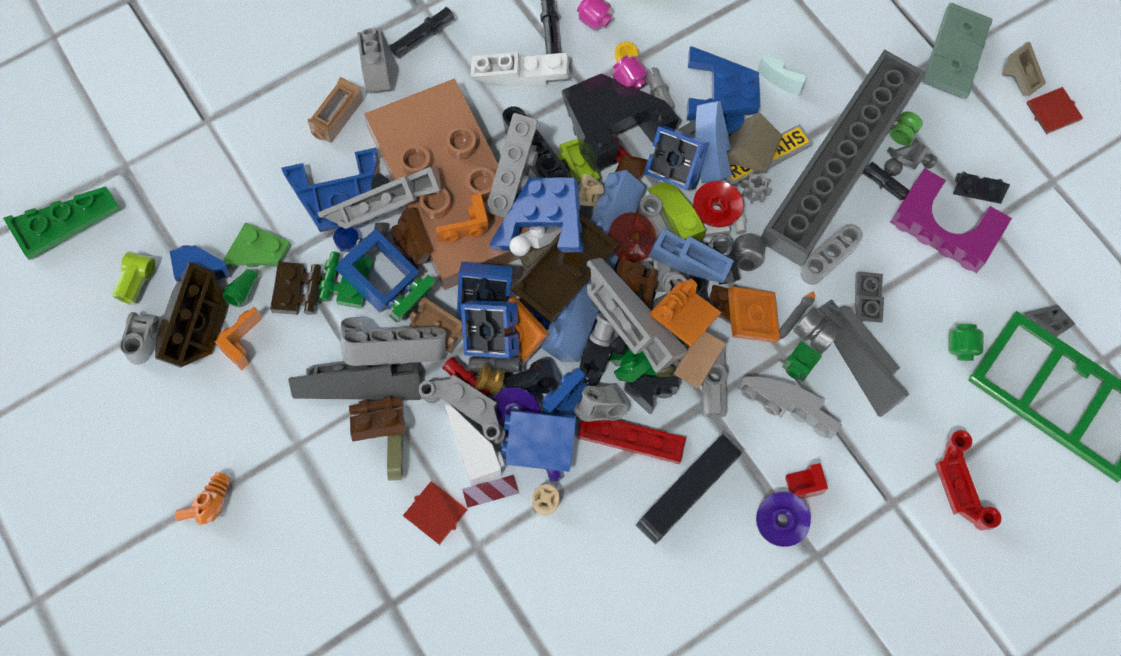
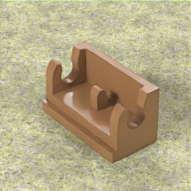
[410,296,463,354]
[674,331,726,389]

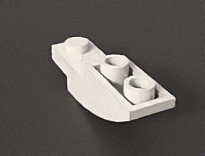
[471,52,569,86]

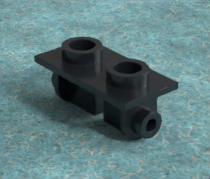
[953,171,1010,204]

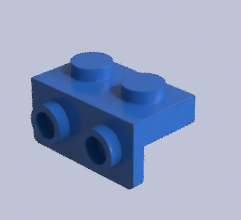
[542,368,588,416]

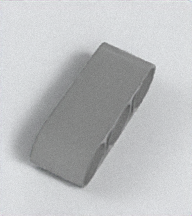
[800,224,863,285]

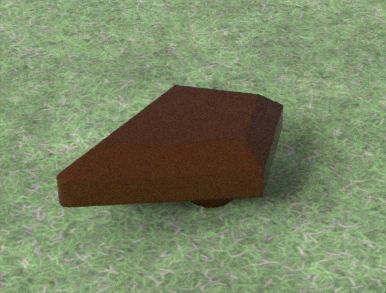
[615,154,648,181]
[708,285,731,324]

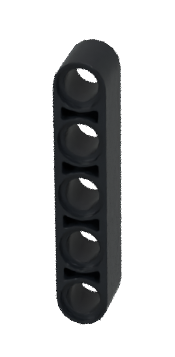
[502,106,572,178]
[635,433,743,545]

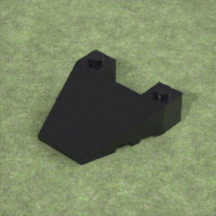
[561,73,679,172]

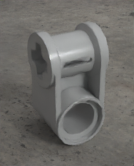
[120,312,160,365]
[589,312,619,347]
[574,385,628,422]

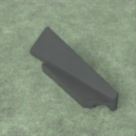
[818,300,910,417]

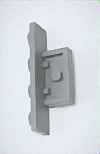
[485,113,538,218]

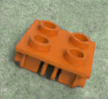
[649,279,721,347]

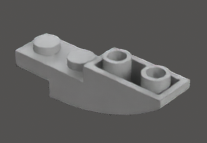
[738,376,842,440]

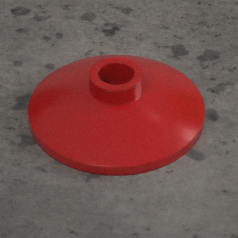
[693,181,743,228]

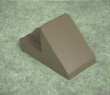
[1002,42,1046,96]

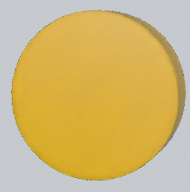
[614,42,638,62]

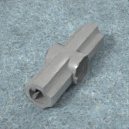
[701,337,727,418]

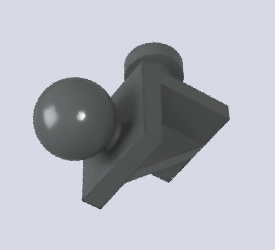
[884,138,937,176]

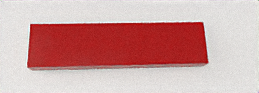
[577,420,686,464]

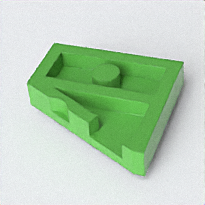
[223,222,292,268]

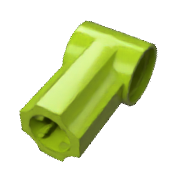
[112,251,156,305]

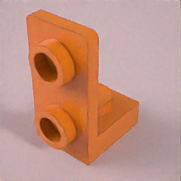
[436,194,488,242]
[215,307,262,371]

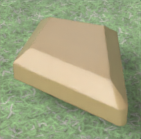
[578,174,604,207]

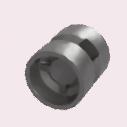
[793,307,843,355]

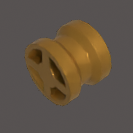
[475,364,505,395]

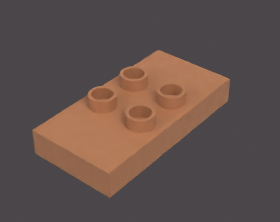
[364,78,530,290]

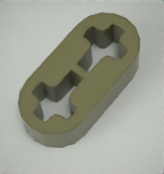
[387,433,403,481]

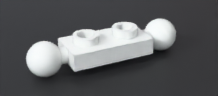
[510,227,562,256]

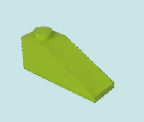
[648,182,706,243]

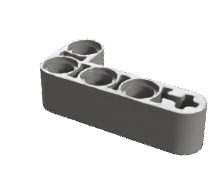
[341,317,446,366]

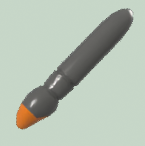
[779,291,816,339]

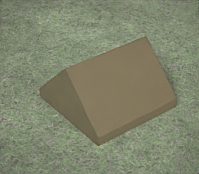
[726,112,782,173]

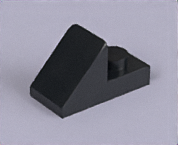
[624,377,679,414]

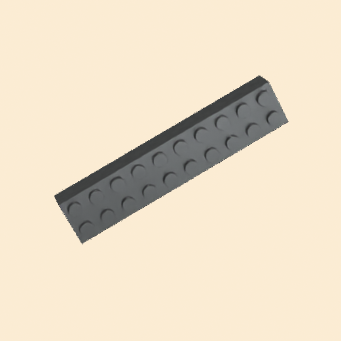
[761,49,926,267]

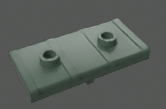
[922,3,993,99]

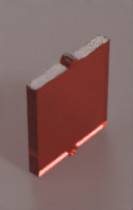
[1026,87,1083,135]
[403,481,468,545]

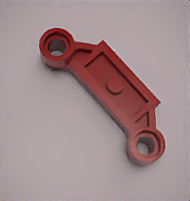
[935,430,1002,531]

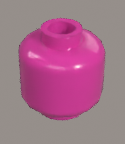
[577,0,613,30]
[613,55,648,89]

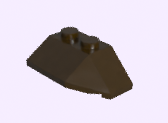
[155,262,227,368]

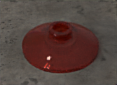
[608,212,656,263]

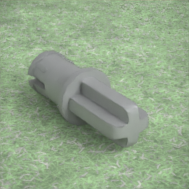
[645,67,674,109]

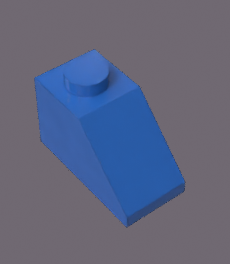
[169,245,232,282]

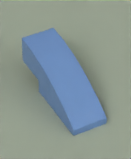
[695,101,732,183]
[648,228,734,283]

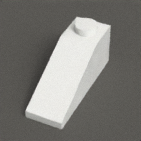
[445,405,504,486]

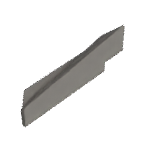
[317,167,441,229]
[587,258,688,373]

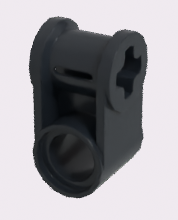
[579,336,612,386]

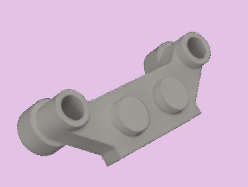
[419,375,507,446]

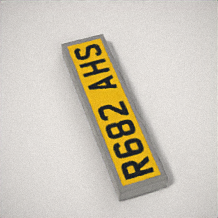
[725,124,813,186]

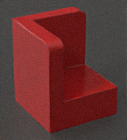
[785,463,828,499]

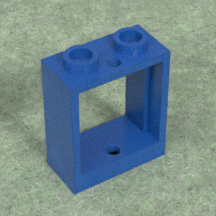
[336,229,419,313]

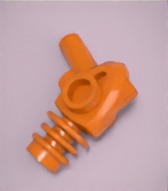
[175,472,230,525]

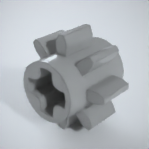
[740,172,772,203]

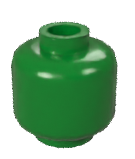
[948,324,984,361]

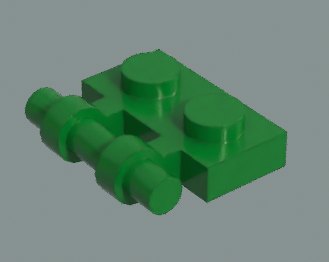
[319,251,373,309]
[389,274,436,323]

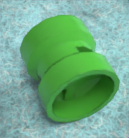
[890,111,923,145]

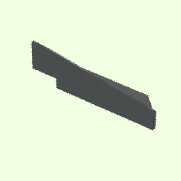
[288,361,422,400]

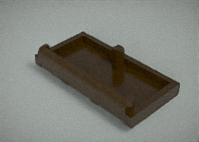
[512,213,619,324]

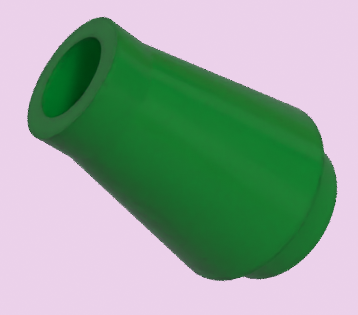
[223,269,259,307]

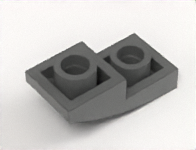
[855,272,884,323]

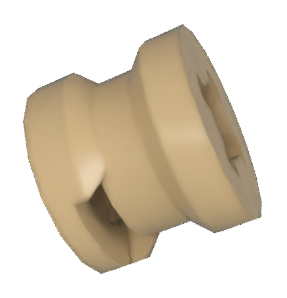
[532,484,559,515]

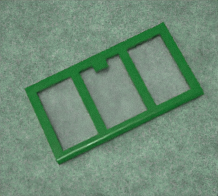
[968,310,1121,483]

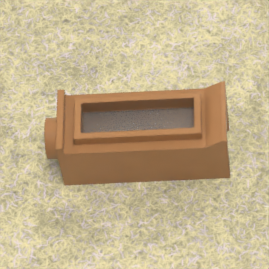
[307,77,363,143]

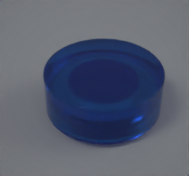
[333,227,359,252]

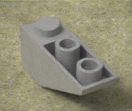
[357,28,390,93]

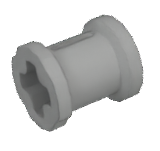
[661,271,686,293]

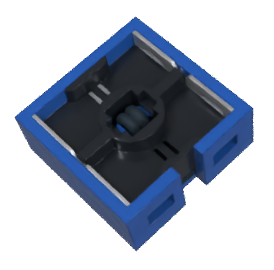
[644,126,710,190]
[457,261,513,316]
[461,300,520,359]

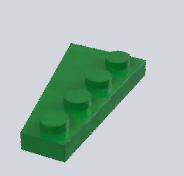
[3,186,120,260]

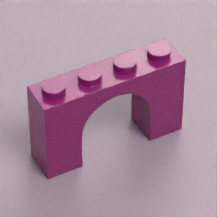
[890,168,1012,273]

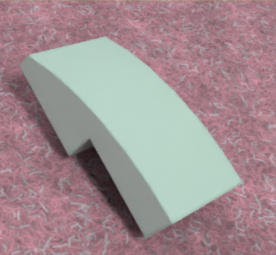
[757,54,806,96]

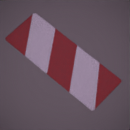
[462,475,519,508]

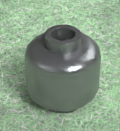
[733,233,766,271]

